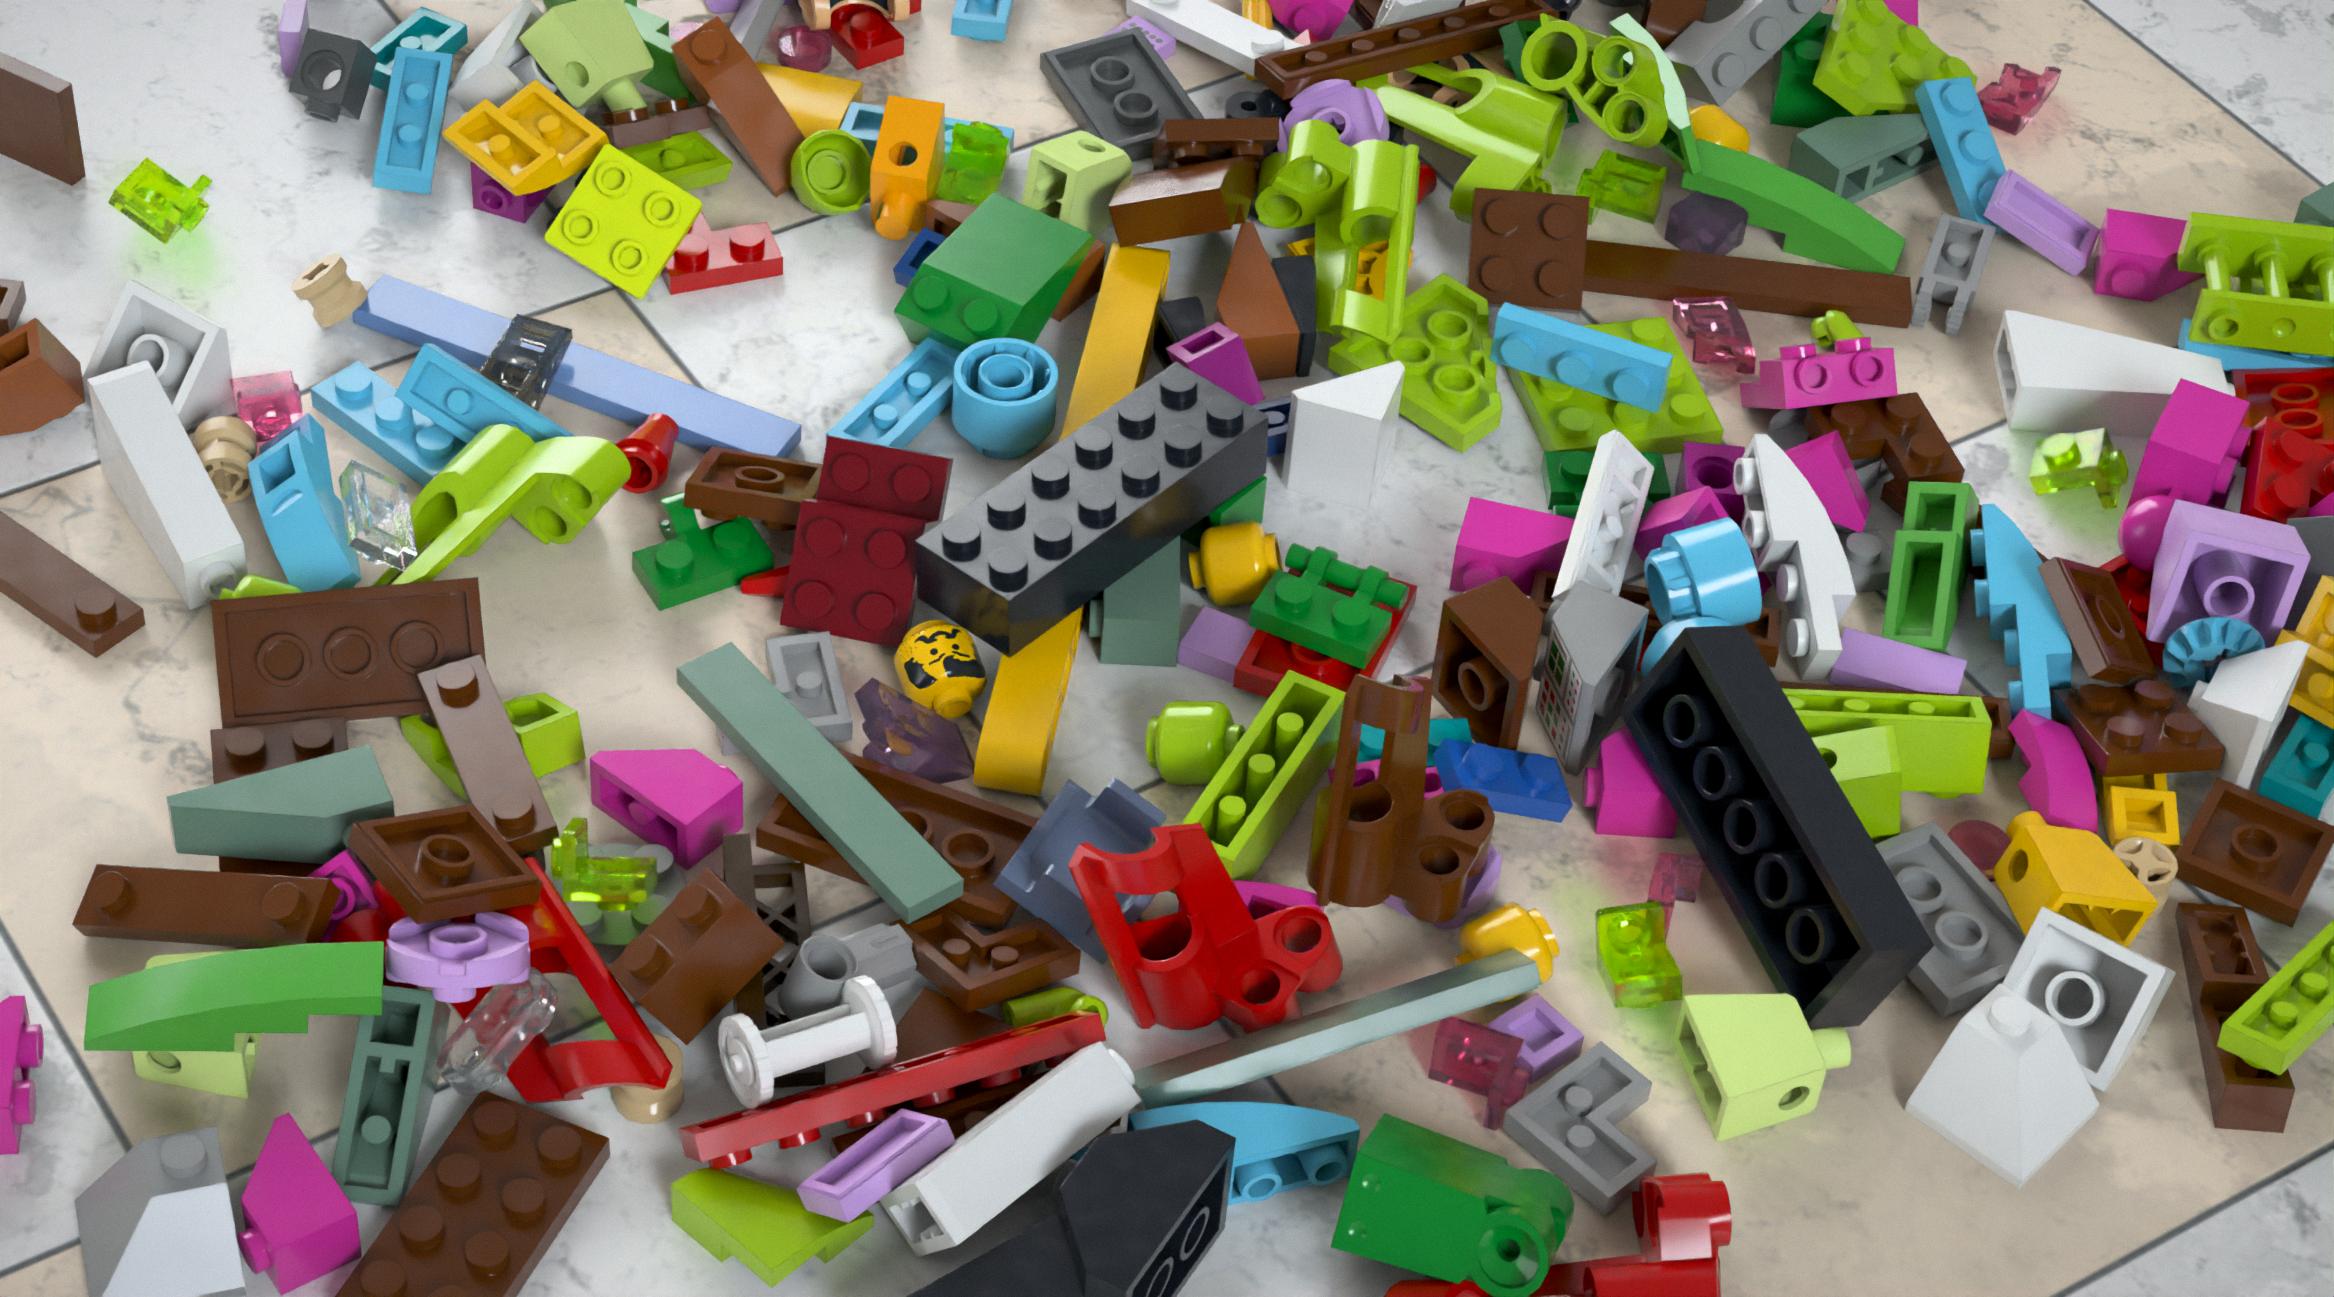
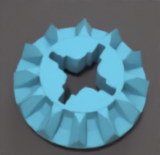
[2162,617,2266,694]

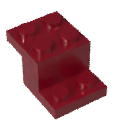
[779,436,954,648]

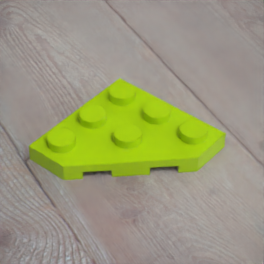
[1812,0,1978,116]
[1327,273,1502,453]

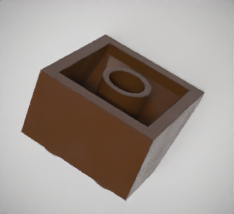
[1431,575,1544,751]
[607,867,786,1045]

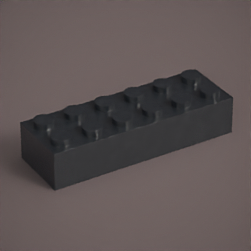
[916,362,1269,658]
[1619,625,1934,1030]

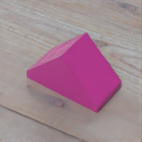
[1784,430,1871,533]

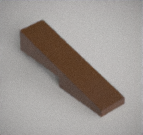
[2175,902,2295,1133]

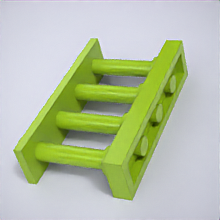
[2176,212,2334,357]

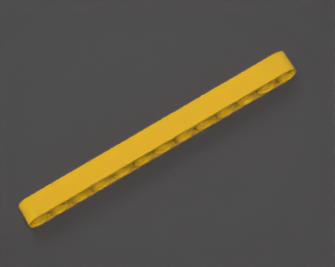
[973,242,1171,797]

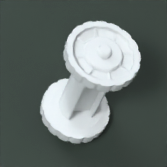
[718,975,897,1109]

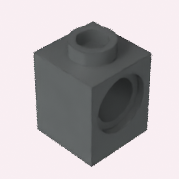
[289,28,378,123]

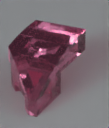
[1977,63,2062,136]
[1672,296,1756,374]
[1638,852,1704,948]

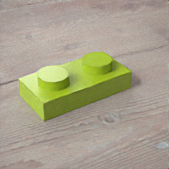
[618,131,733,191]

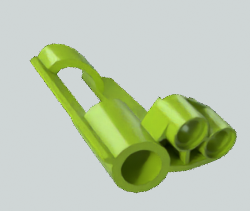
[1521,13,1668,148]
[1350,62,1570,224]
[1255,119,1420,345]
[370,424,631,587]

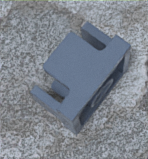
[992,778,1167,965]

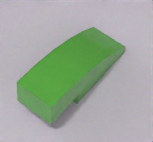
[1882,481,1979,653]

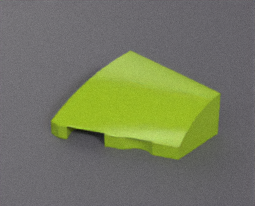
[400,692,586,803]
[671,1167,874,1288]

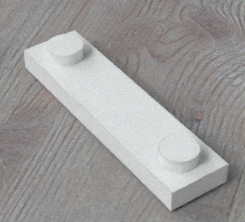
[1126,0,1303,78]
[1552,429,1654,602]

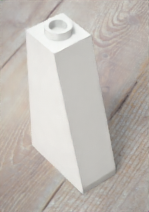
[1993,310,2235,438]
[87,360,248,610]
[879,1041,1142,1257]

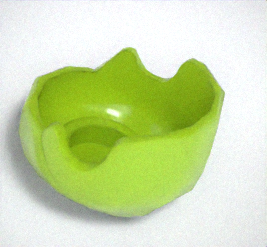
[791,130,872,216]

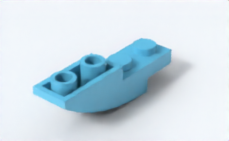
[247,413,362,592]
[1970,504,2072,720]
[1069,1101,1360,1206]

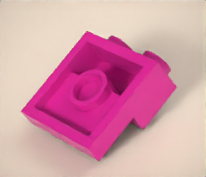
[1740,337,1898,409]

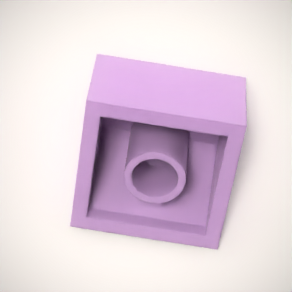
[2146,499,2311,658]

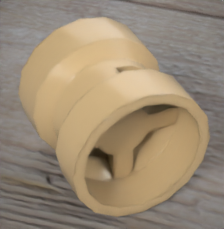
[193,416,257,503]

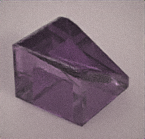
[1664,191,1749,255]

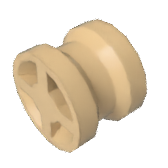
[291,253,369,327]
[2113,837,2178,920]
[613,1033,684,1124]

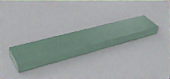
[677,642,964,925]
[1132,948,1542,1111]

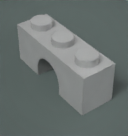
[1664,0,1830,107]

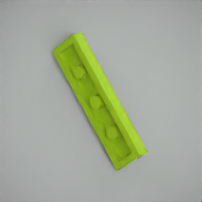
[2217,919,2334,1076]

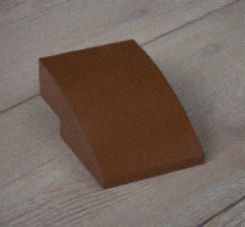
[1108,156,1260,247]

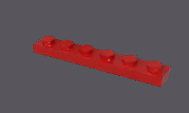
[678,1010,1107,1170]

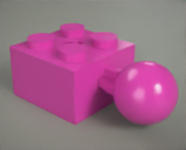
[2117,378,2253,574]

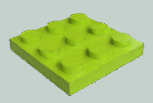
[1504,316,1724,455]

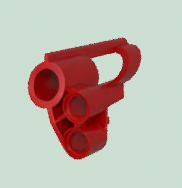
[1068,823,1343,1034]
[331,857,673,1104]
[1384,1172,1732,1297]

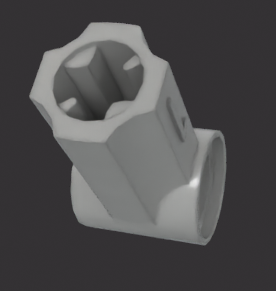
[777,923,917,1021]

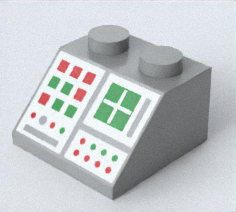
[1533,580,1649,777]

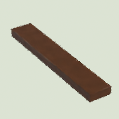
[1254,0,1559,100]
[1583,240,1912,328]

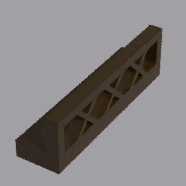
[723,833,826,1088]

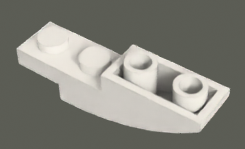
[1733,434,1856,680]

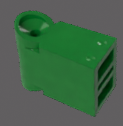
[1330,1113,1574,1297]

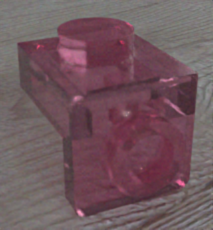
[230,370,303,443]
[1428,1016,1530,1131]

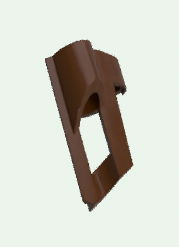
[1306,674,1495,923]

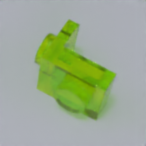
[935,121,1011,206]
[1576,149,1668,225]
[108,157,213,245]
[2029,427,2129,510]
[551,818,658,911]
[1595,901,1683,1009]

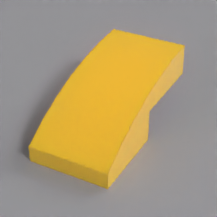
[2095,768,2180,852]

